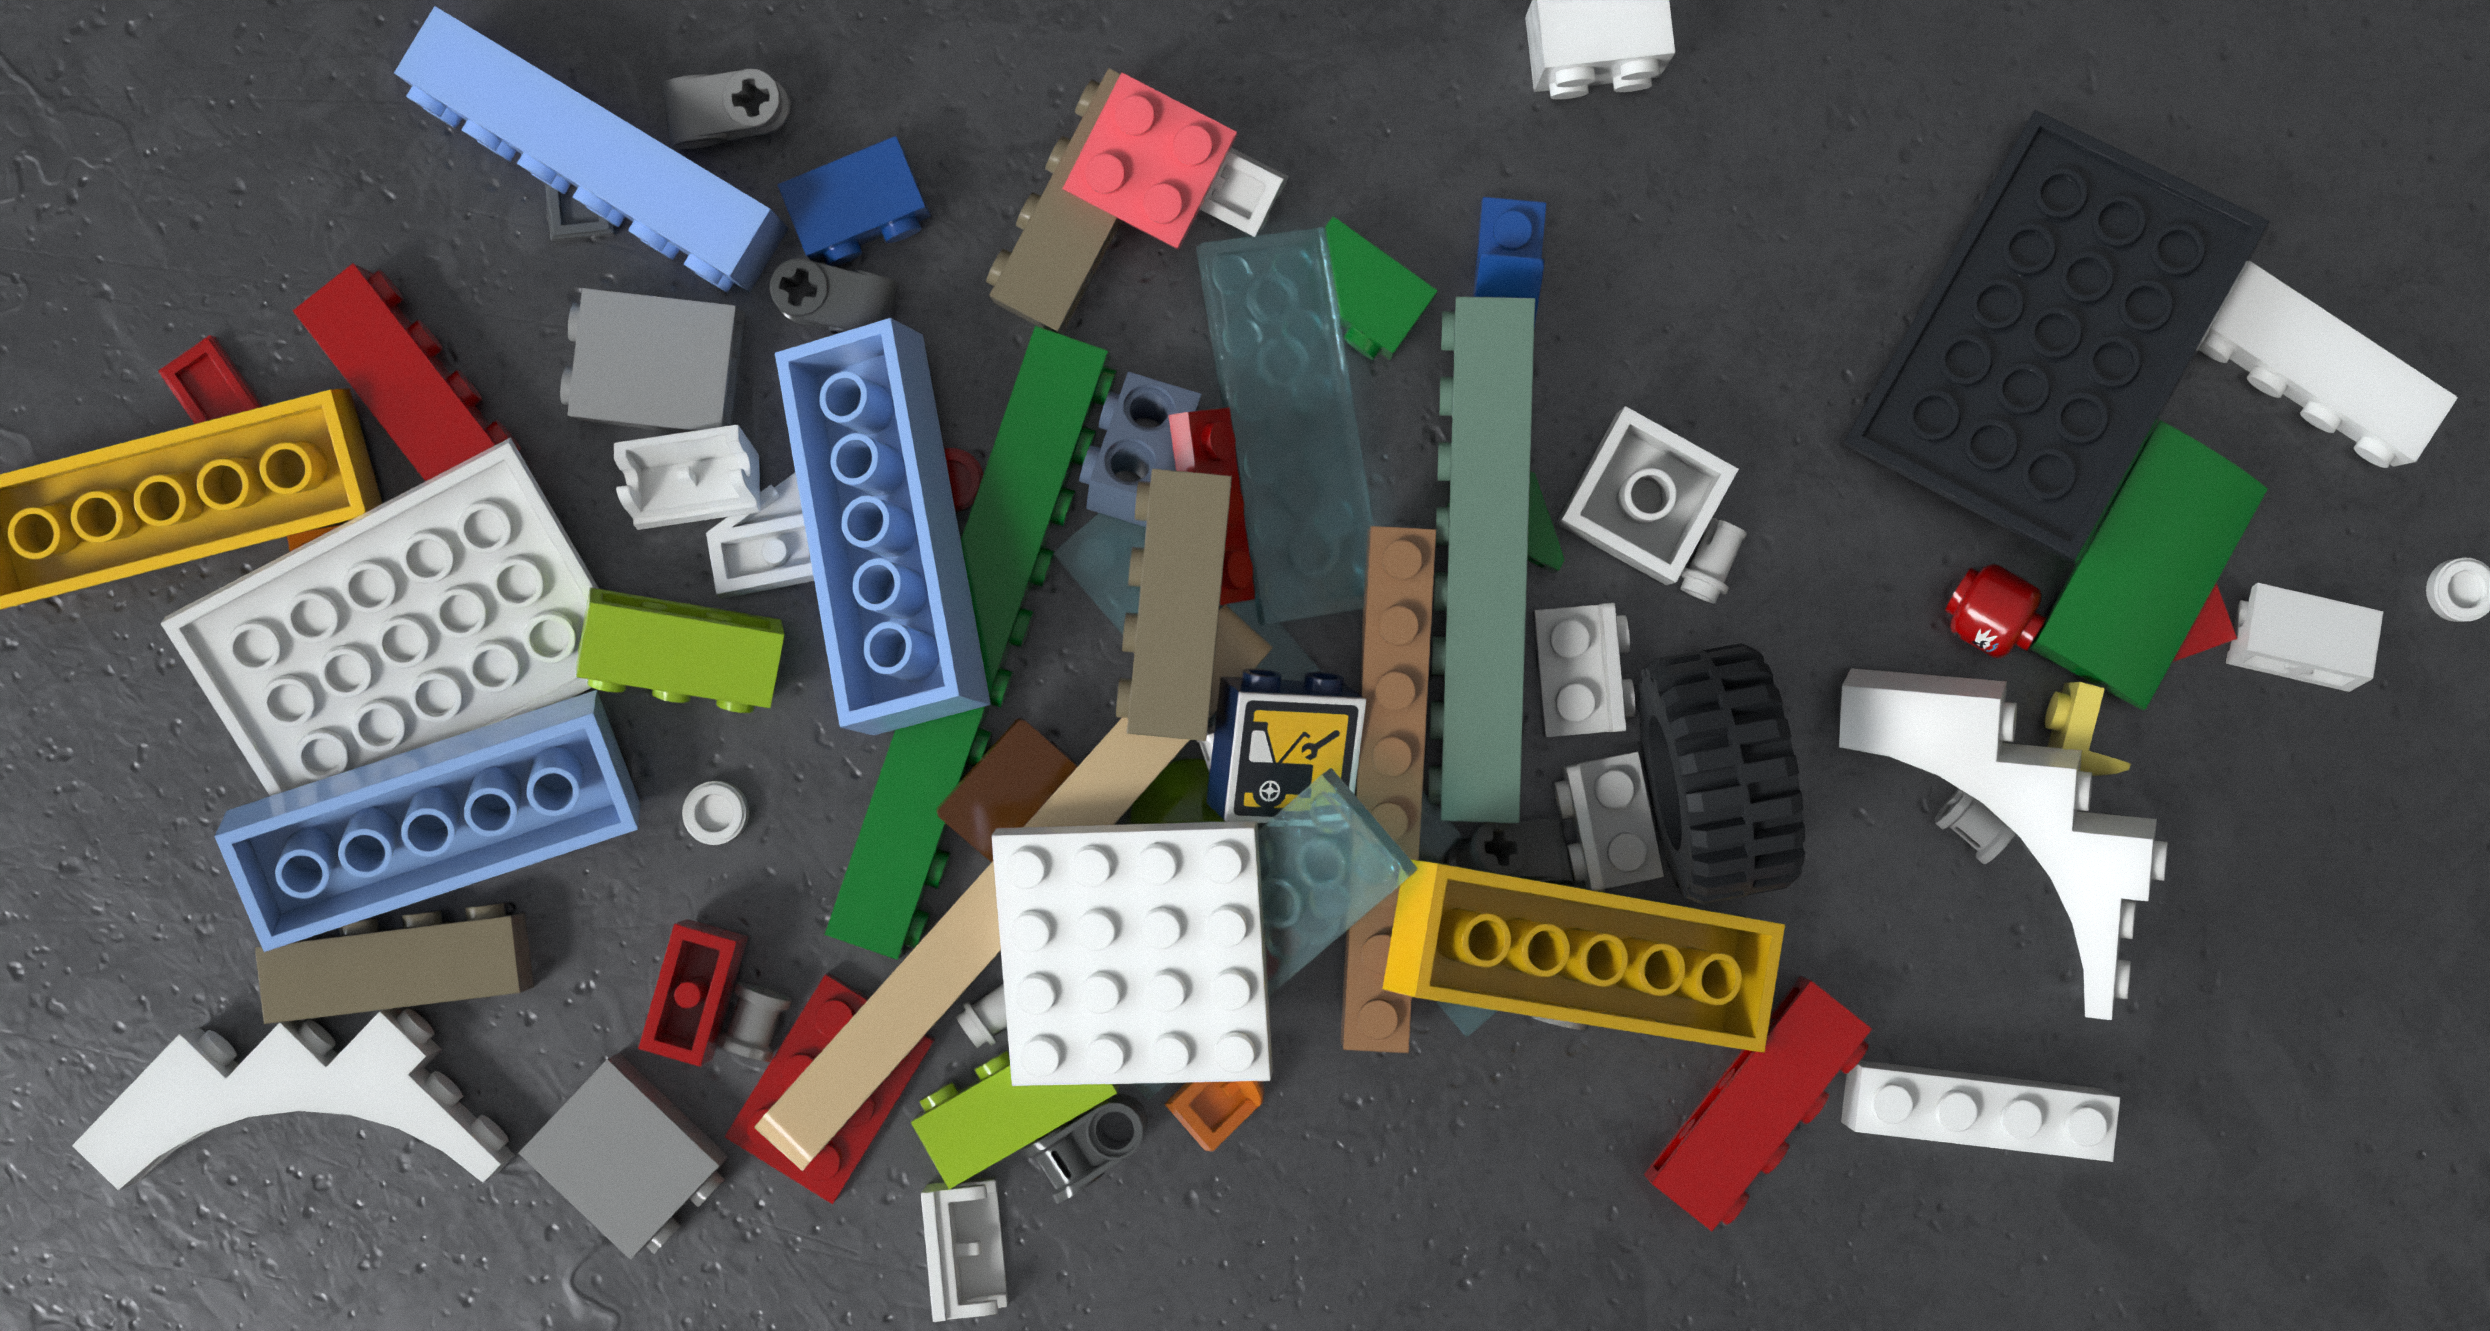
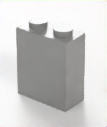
[560,288,745,433]
[518,1053,729,1260]

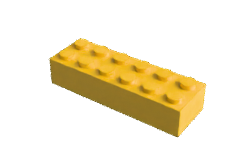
[0,388,382,610]
[1382,858,1785,1053]

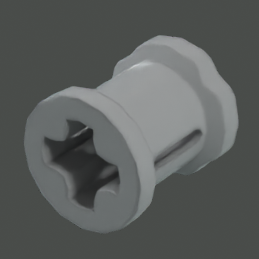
[1935,788,2016,864]
[716,982,792,1062]

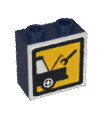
[1206,668,1366,826]

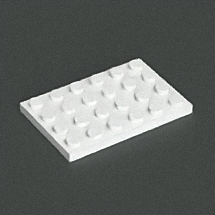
[160,437,599,796]

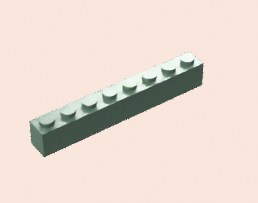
[1428,297,1535,823]

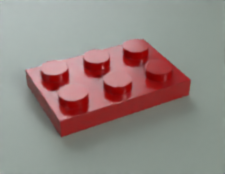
[724,972,936,1204]

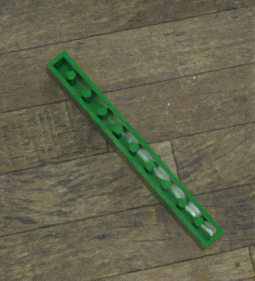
[824,326,1117,960]

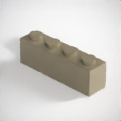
[986,68,1123,335]
[1116,469,1232,741]
[255,903,534,1024]

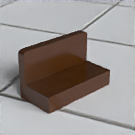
[937,718,1078,863]

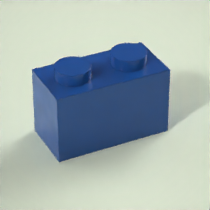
[777,136,932,267]

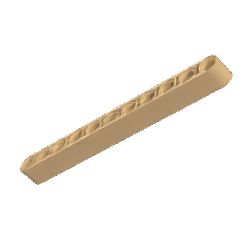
[754,604,1273,1171]

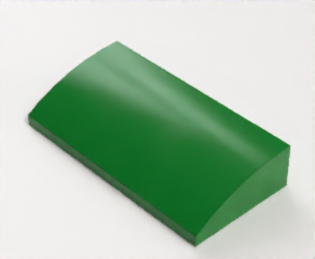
[2029,420,2268,711]

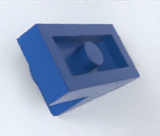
[1473,197,1546,329]

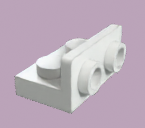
[1532,603,1635,737]
[1554,751,1664,892]

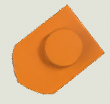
[1164,1081,1265,1151]

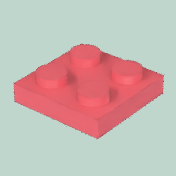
[1062,72,1238,250]

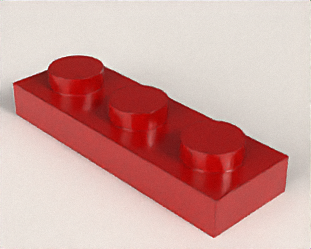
[1168,407,1255,605]

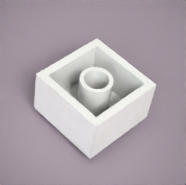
[1525,0,1675,99]
[1555,406,1739,585]

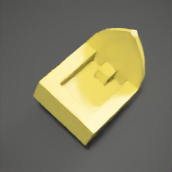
[2045,682,2131,776]

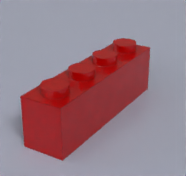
[292,263,521,481]
[1644,976,1872,1231]

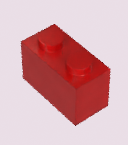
[638,919,748,1067]

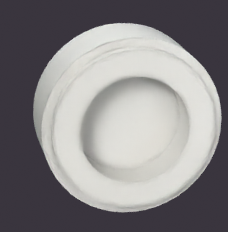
[2426,558,2490,622]
[682,781,749,845]

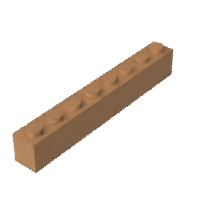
[1341,526,1436,1053]

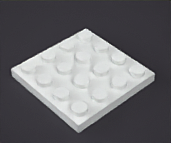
[992,821,1273,1086]

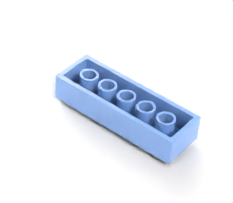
[394,6,789,293]
[775,318,991,735]
[214,690,641,952]

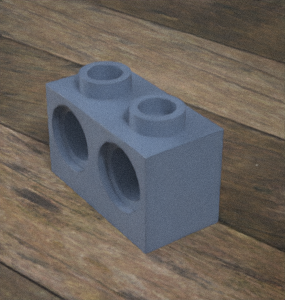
[1079,371,1202,527]

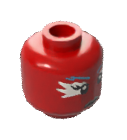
[1945,564,2047,659]

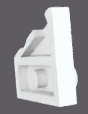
[706,472,814,599]

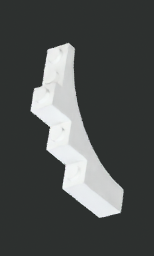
[1839,668,2168,1020]
[72,1008,515,1190]

